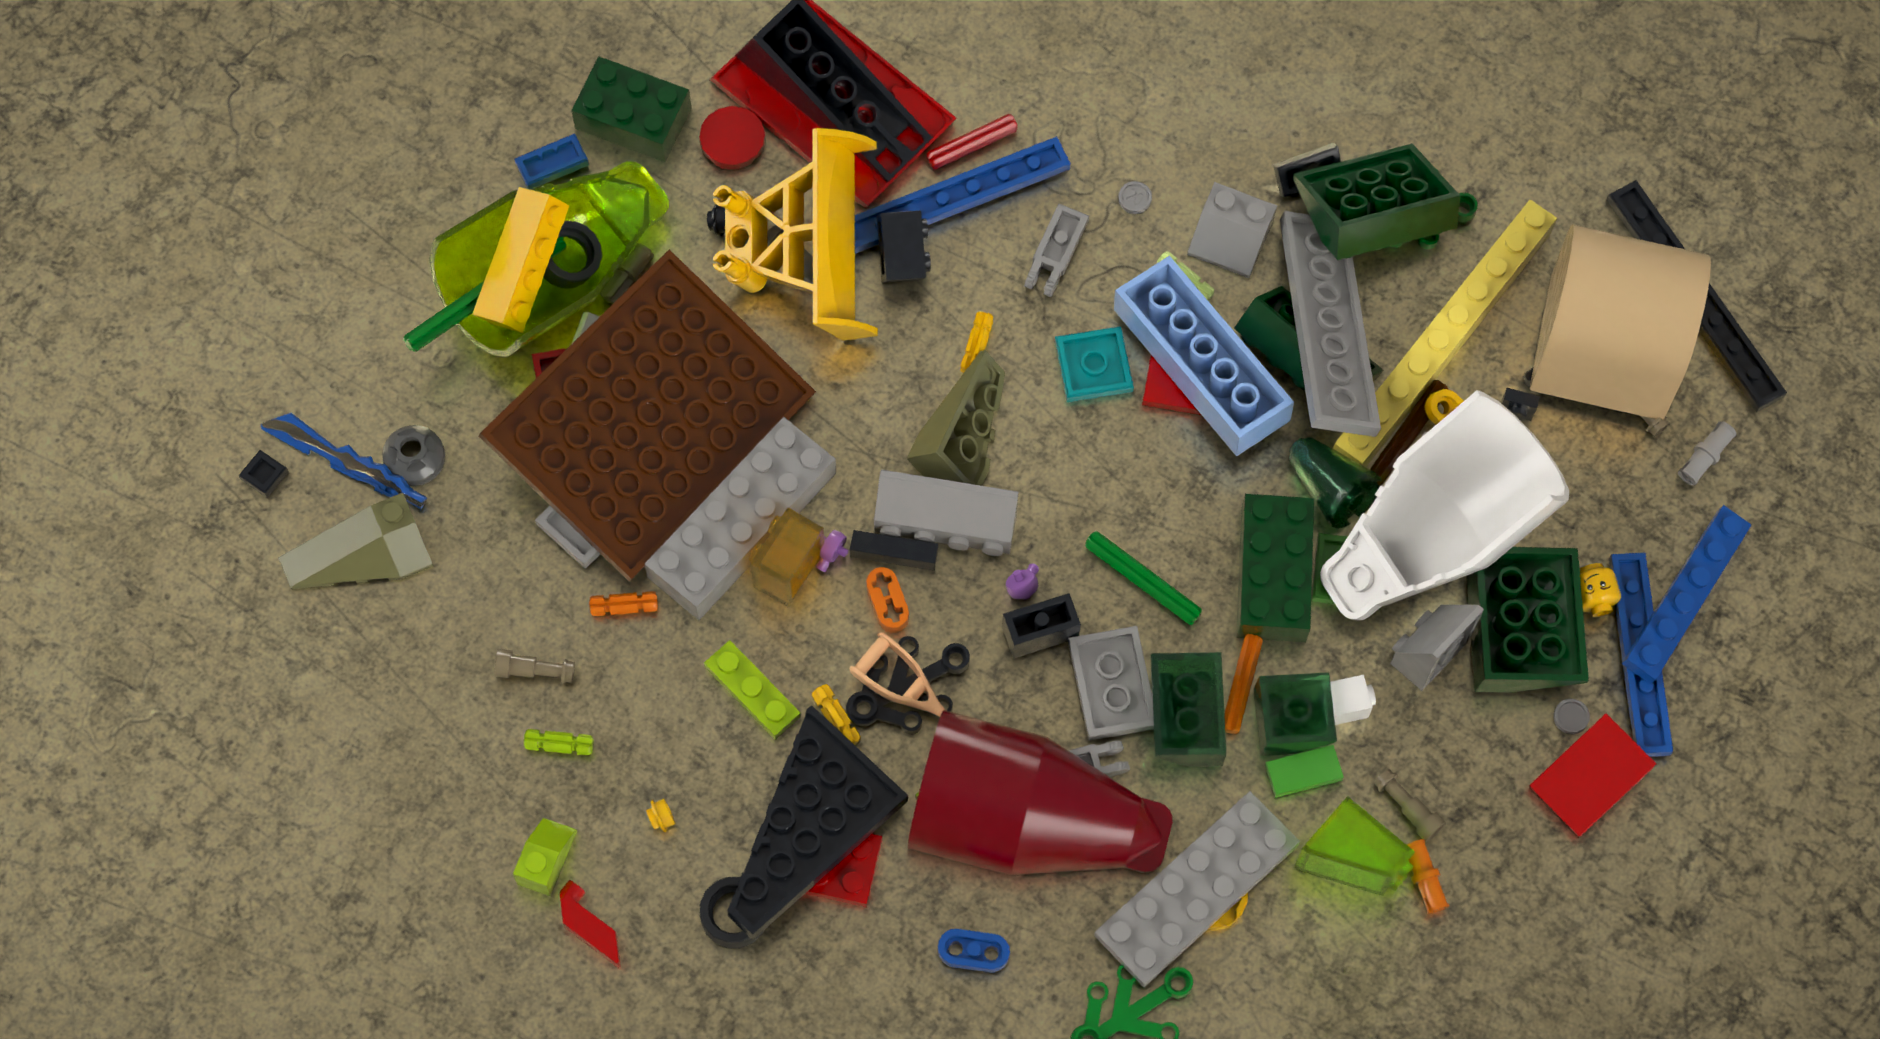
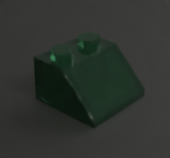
[1253,672,1337,756]

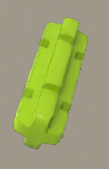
[524,729,594,755]

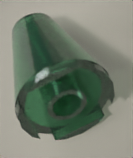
[1288,437,1382,529]

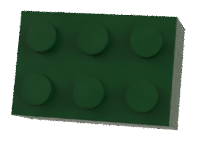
[571,56,692,162]

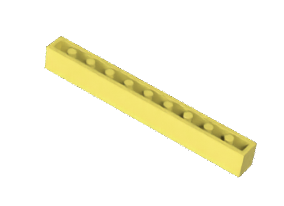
[1330,200,1557,478]

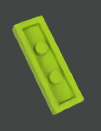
[704,640,801,740]

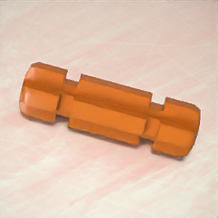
[589,591,658,616]

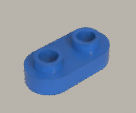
[938,929,1010,972]

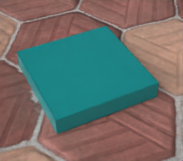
[1055,326,1134,402]

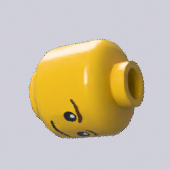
[1579,563,1621,617]

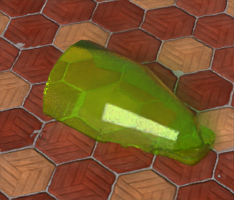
[429,161,669,357]

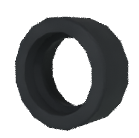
[543,221,602,288]
[700,877,764,948]

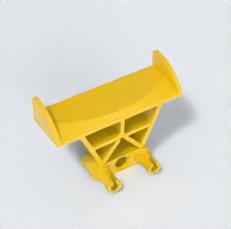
[713,128,878,341]

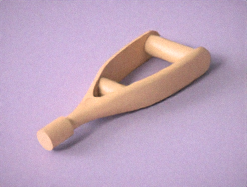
[849,632,947,717]

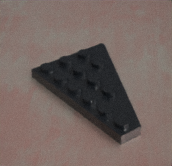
[727,705,909,940]

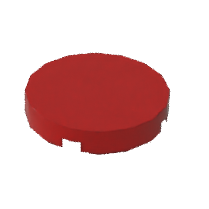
[699,106,766,170]

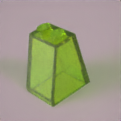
[1294,796,1415,896]

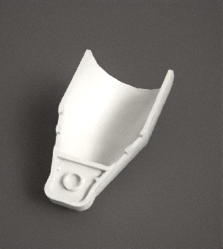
[1320,390,1569,621]

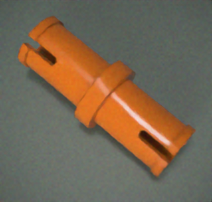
[1403,839,1449,914]

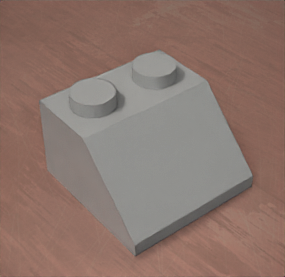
[1187,182,1277,278]

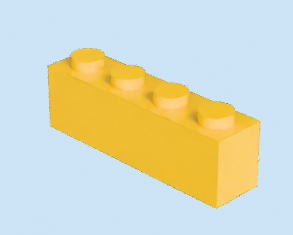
[472,187,569,333]

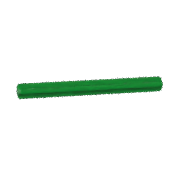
[403,237,567,352]

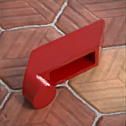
[560,880,621,968]

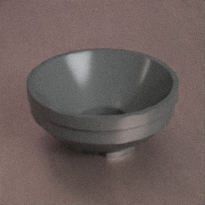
[382,425,446,486]

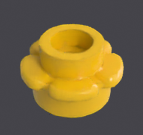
[646,798,676,832]

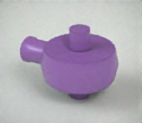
[816,530,849,572]
[1006,563,1039,599]

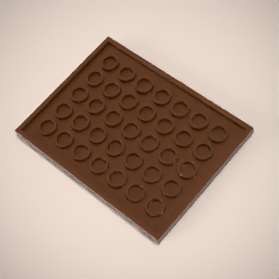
[479,249,816,582]

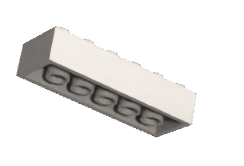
[645,417,836,620]

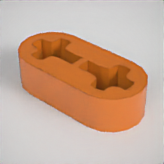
[866,567,909,633]

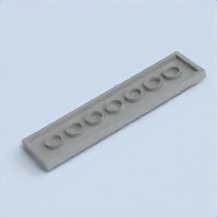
[1280,211,1381,437]

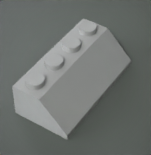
[874,470,1019,556]

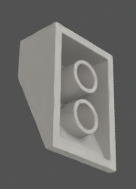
[1390,605,1484,691]

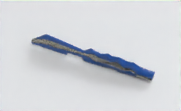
[261,413,427,509]

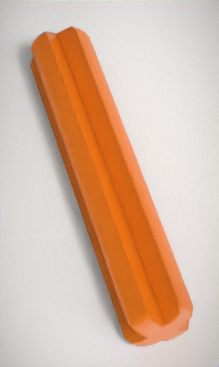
[1221,634,1263,734]

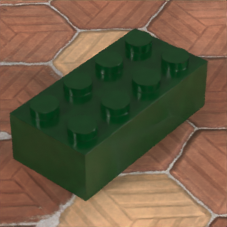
[1236,494,1314,643]

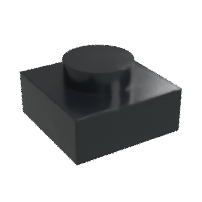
[1501,388,1540,421]

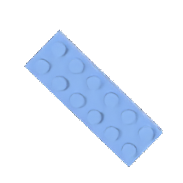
[1114,256,1294,456]

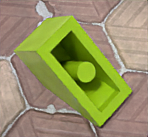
[513,818,577,896]

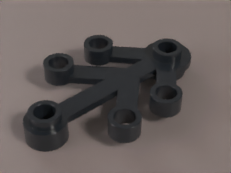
[846,636,970,735]

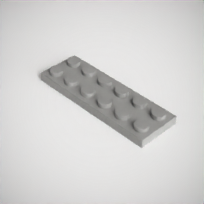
[1094,791,1300,987]

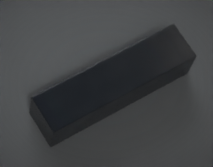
[850,530,939,571]

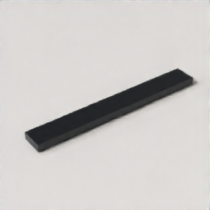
[1606,180,1787,413]

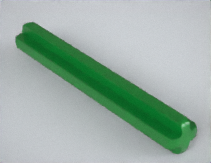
[1085,531,1202,625]

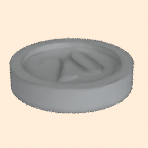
[1118,181,1152,214]
[1553,699,1590,734]

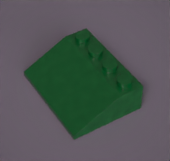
[1293,143,1460,260]
[1466,547,1589,693]

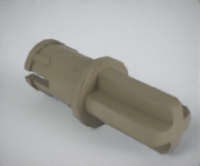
[600,243,654,304]

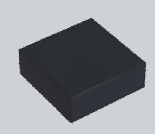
[238,450,289,498]

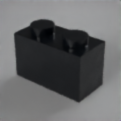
[876,210,931,283]
[1002,593,1081,659]

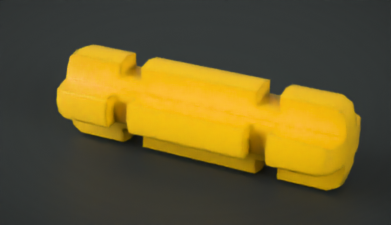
[960,311,993,373]
[812,684,861,745]

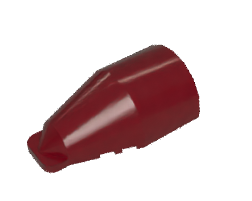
[908,710,1173,876]

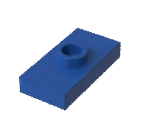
[514,133,589,190]

